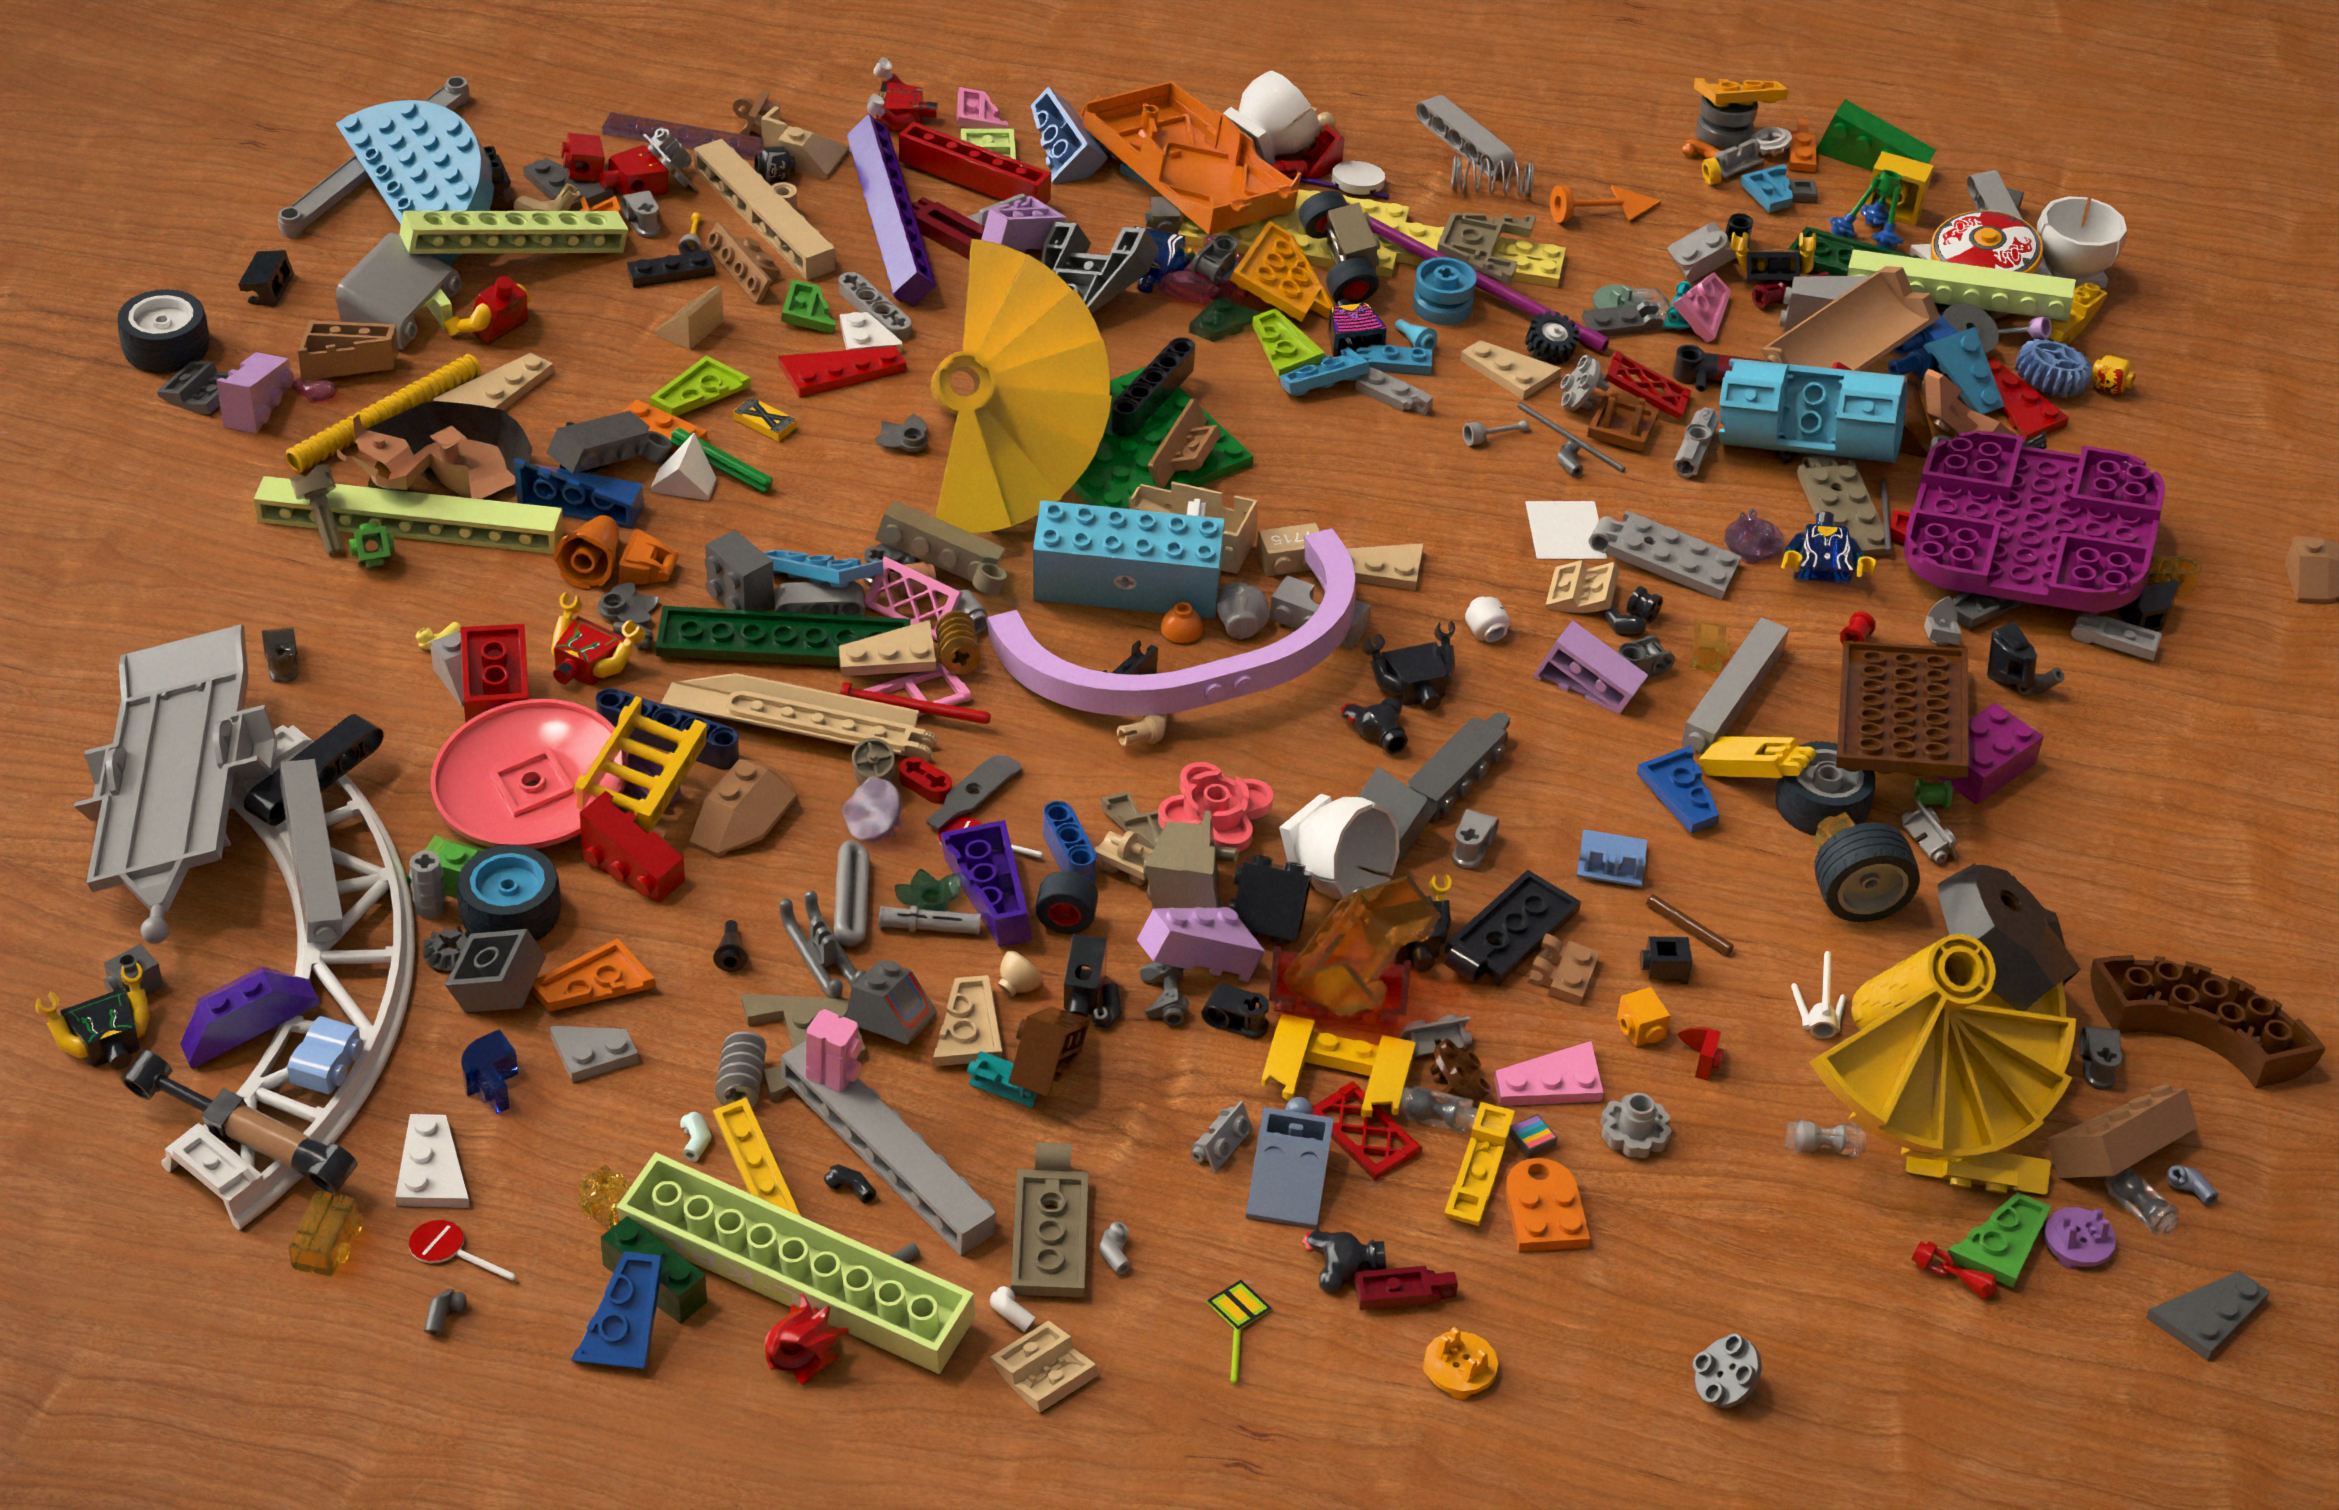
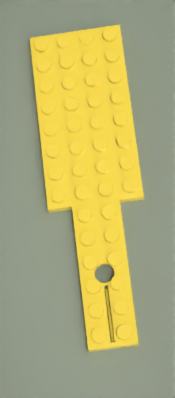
[1178,189,1566,288]

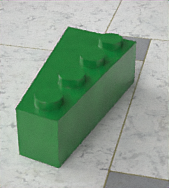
[1816,99,1937,171]

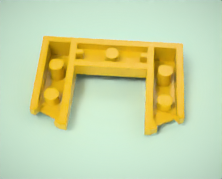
[1261,1013,1416,1117]

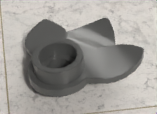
[875,414,927,453]
[598,582,659,625]

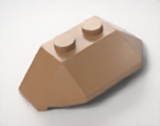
[689,758,797,858]

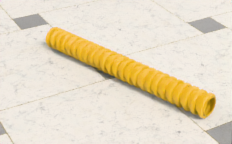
[286,353,481,473]

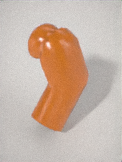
[1682,139,1719,159]

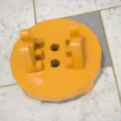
[1423,1327,1498,1400]

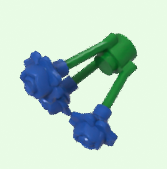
[1829,169,1904,250]

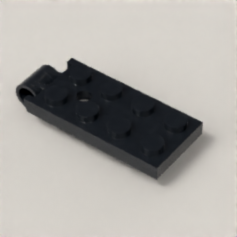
[1445,870,1581,985]

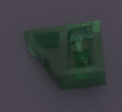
[1189,296,1261,342]

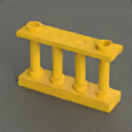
[574,696,707,834]

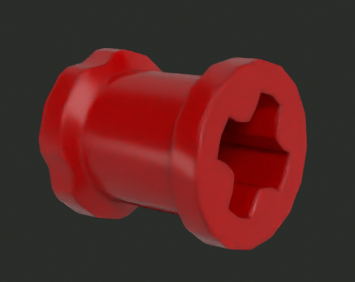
[1840,611,1876,644]

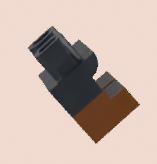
[484,146,514,211]

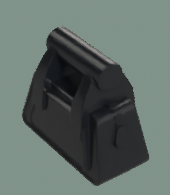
[1987,622,2037,688]

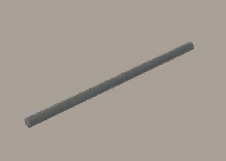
[1517,402,1625,472]
[1880,478,1892,554]

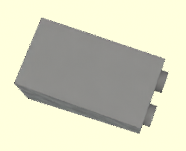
[1779,276,1870,334]

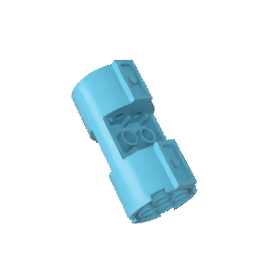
[1719,358,1907,463]

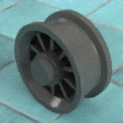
[1942,303,1999,358]

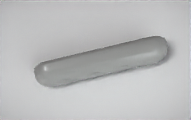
[834,840,870,947]

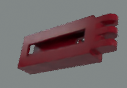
[911,197,985,260]

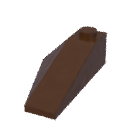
[1899,380,1933,458]

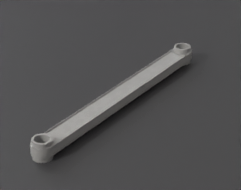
[278,76,470,238]

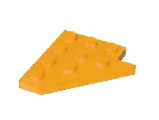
[1229,221,1334,322]

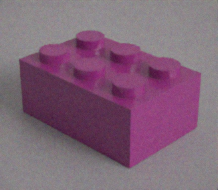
[1935,703,2044,805]

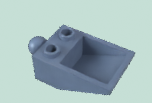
[1246,1097,1334,1229]

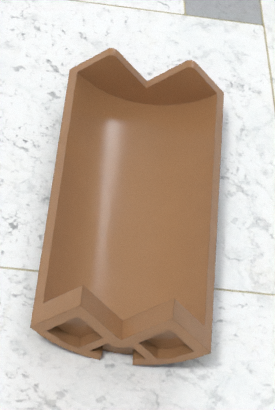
[1761,266,1940,371]

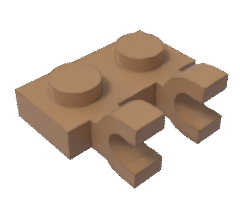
[1528,933,1600,1006]

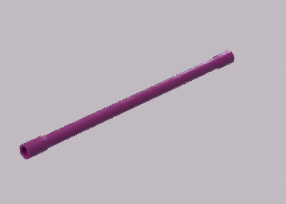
[1347,203,1610,353]

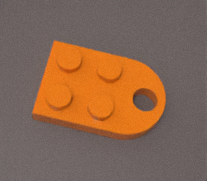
[1505,1158,1590,1252]

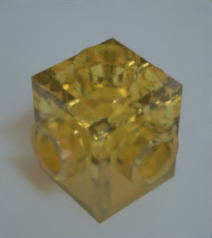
[578,1165,632,1231]

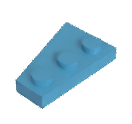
[1923,327,2004,414]

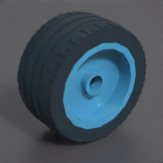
[457,845,561,941]

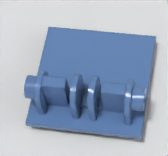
[1576,829,1648,887]

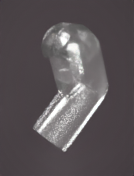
[1632,288,1670,316]

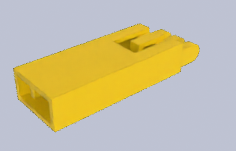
[1699,736,1817,778]

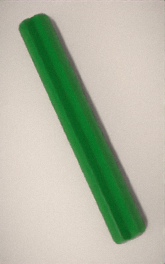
[670,428,773,493]

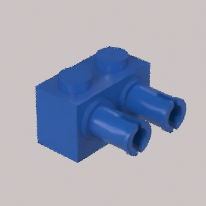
[1888,314,1958,381]

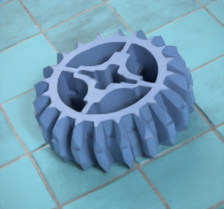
[2015,339,2093,397]

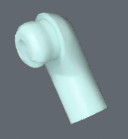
[680,1112,712,1162]

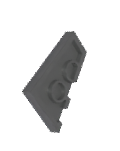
[2146,1271,2270,1360]

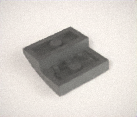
[157,360,229,414]

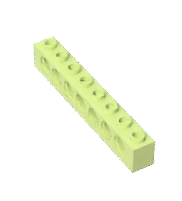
[399,211,628,254]

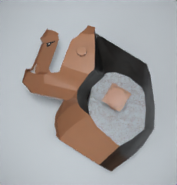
[337,401,533,499]

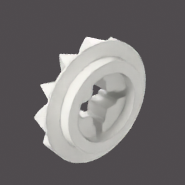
[1750,127,1792,155]

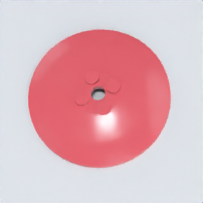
[430,699,629,849]

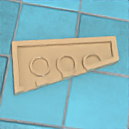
[432,353,554,411]

